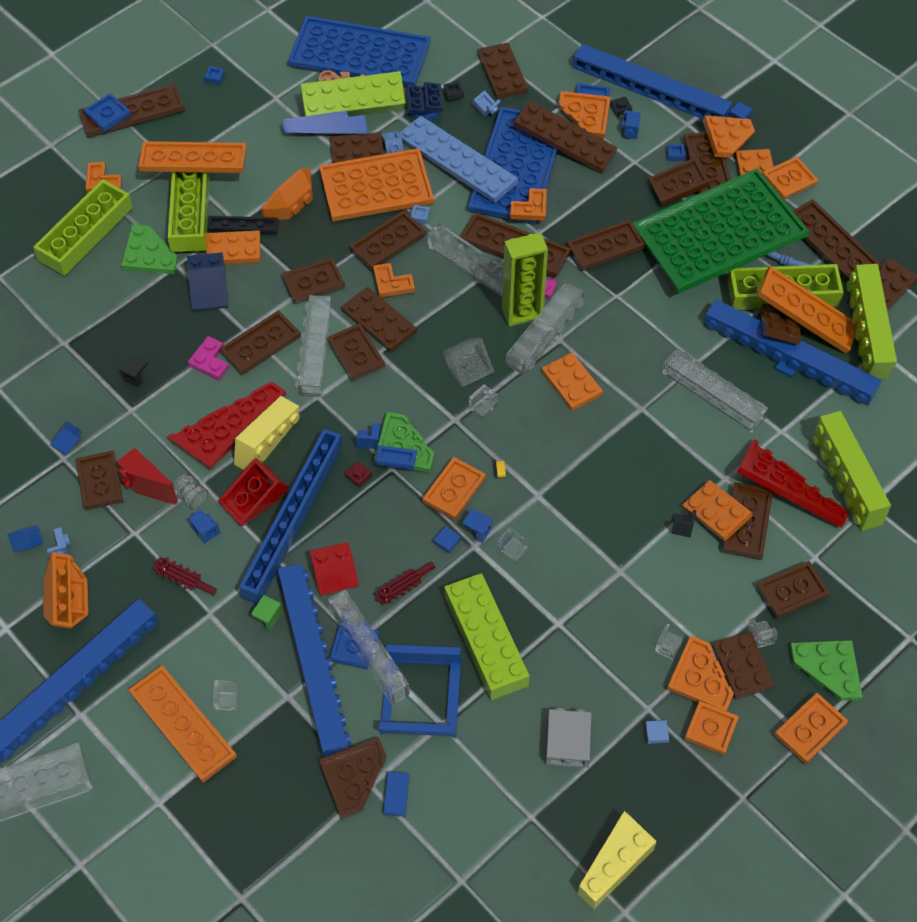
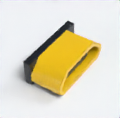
[494,459,506,478]

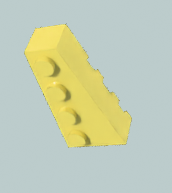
[234,396,300,470]
[578,811,657,910]

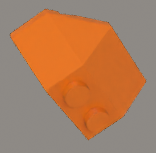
[261,167,313,220]
[43,552,88,628]

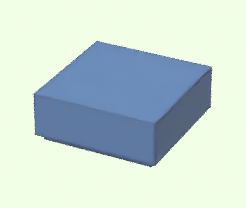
[410,205,430,224]
[645,720,669,744]

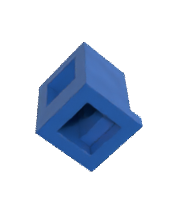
[621,110,641,139]
[189,510,220,544]

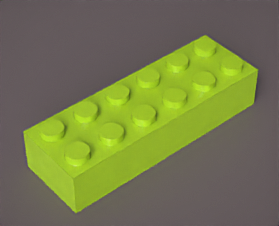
[301,71,406,117]
[168,172,210,252]
[33,179,133,276]
[502,232,548,326]
[727,264,843,310]
[846,264,897,379]
[812,411,891,531]
[444,573,530,700]

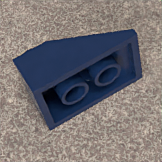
[187,252,228,312]

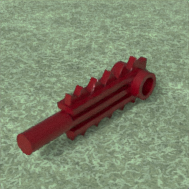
[152,556,217,596]
[374,561,436,605]

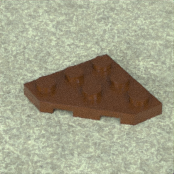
[319,737,386,819]

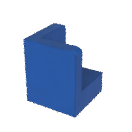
[50,421,82,455]
[355,423,381,450]
[463,509,493,543]
[8,525,43,552]

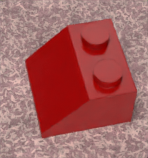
[310,542,359,596]

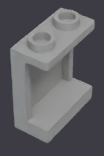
[546,708,591,768]

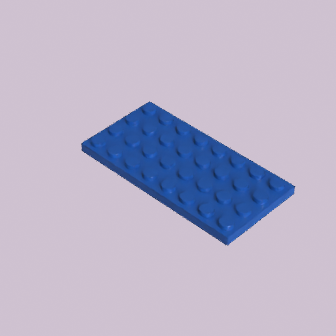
[288,16,431,86]
[468,107,558,224]

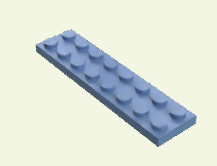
[399,116,518,203]

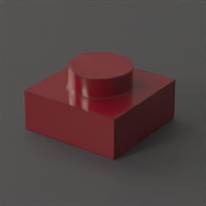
[345,461,372,488]

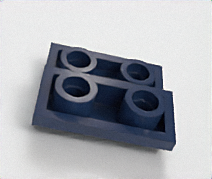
[406,82,443,114]

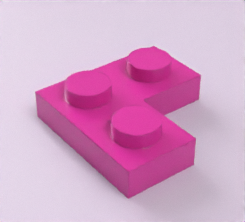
[188,336,229,381]

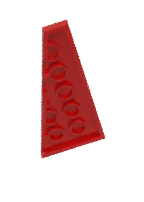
[167,381,286,470]
[737,439,849,528]

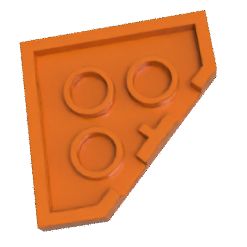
[559,91,610,138]
[703,116,755,158]
[667,635,734,711]

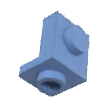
[472,90,501,117]
[46,527,71,558]

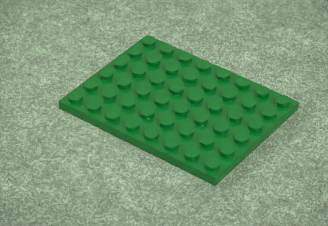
[633,168,809,293]

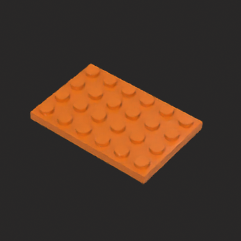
[319,148,434,222]

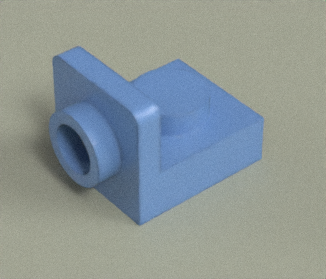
[382,131,404,154]

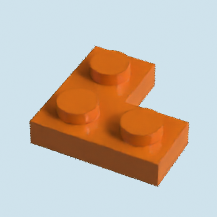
[86,162,122,193]
[510,188,547,221]
[373,263,415,298]

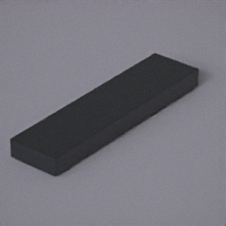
[207,215,279,235]

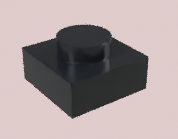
[443,81,464,101]
[610,97,632,117]

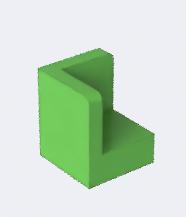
[252,595,283,631]

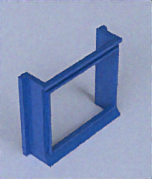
[379,645,461,739]

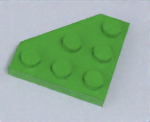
[121,224,178,274]
[374,412,434,473]
[790,640,863,701]

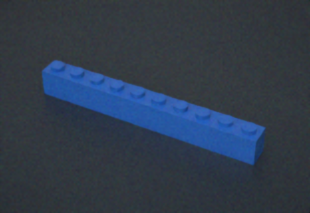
[573,44,732,119]
[704,299,882,406]
[239,429,343,604]
[278,563,351,757]
[0,599,158,763]

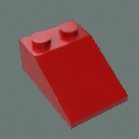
[116,448,178,505]
[218,458,289,526]

